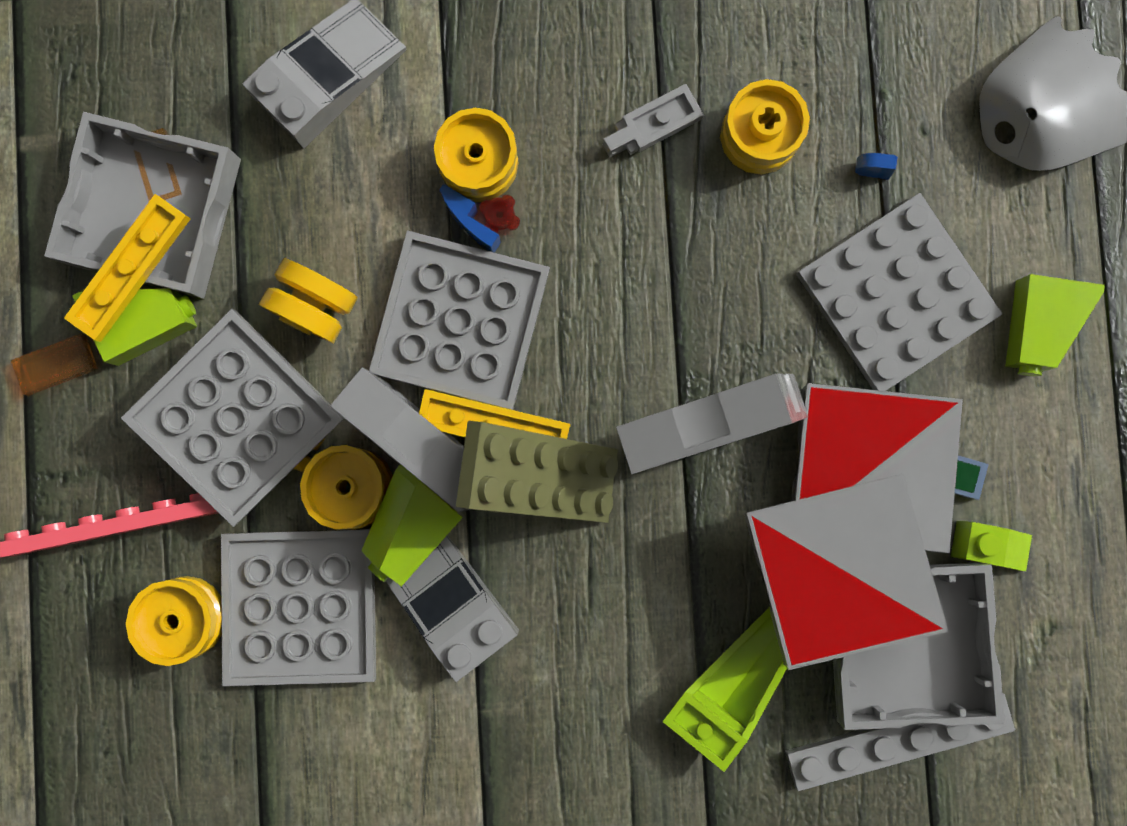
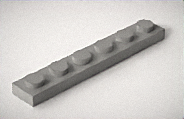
[785,693,1015,791]

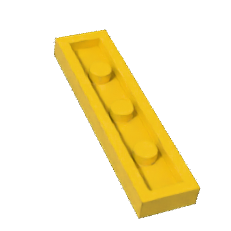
[64,194,191,342]
[419,389,570,439]

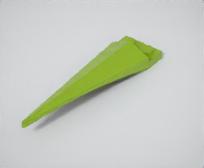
[663,607,787,772]

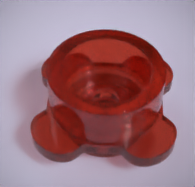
[480,195,520,233]

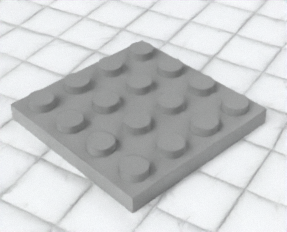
[796,193,1002,391]
[369,230,550,410]
[121,309,344,527]
[221,529,376,686]

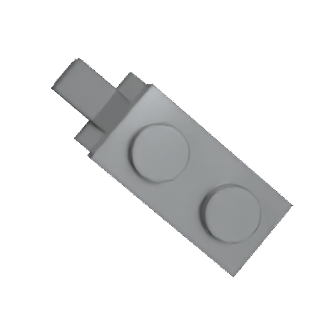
[602,84,704,158]

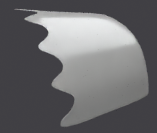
[980,16,1127,171]

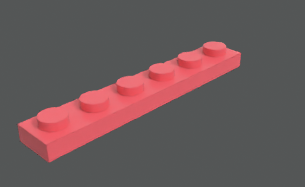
[0,493,218,558]

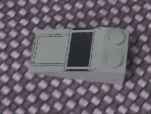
[242,0,407,149]
[386,535,519,682]

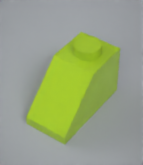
[951,521,1032,572]

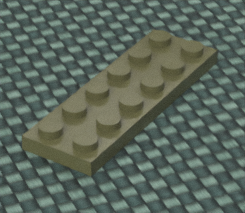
[456,421,618,523]

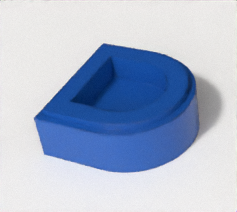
[855,153,897,180]

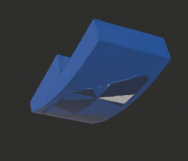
[440,184,501,253]

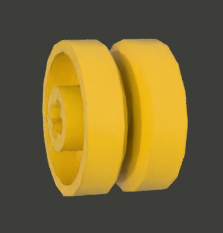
[720,79,810,175]
[434,107,519,202]
[258,258,358,344]
[300,445,393,530]
[126,576,222,666]

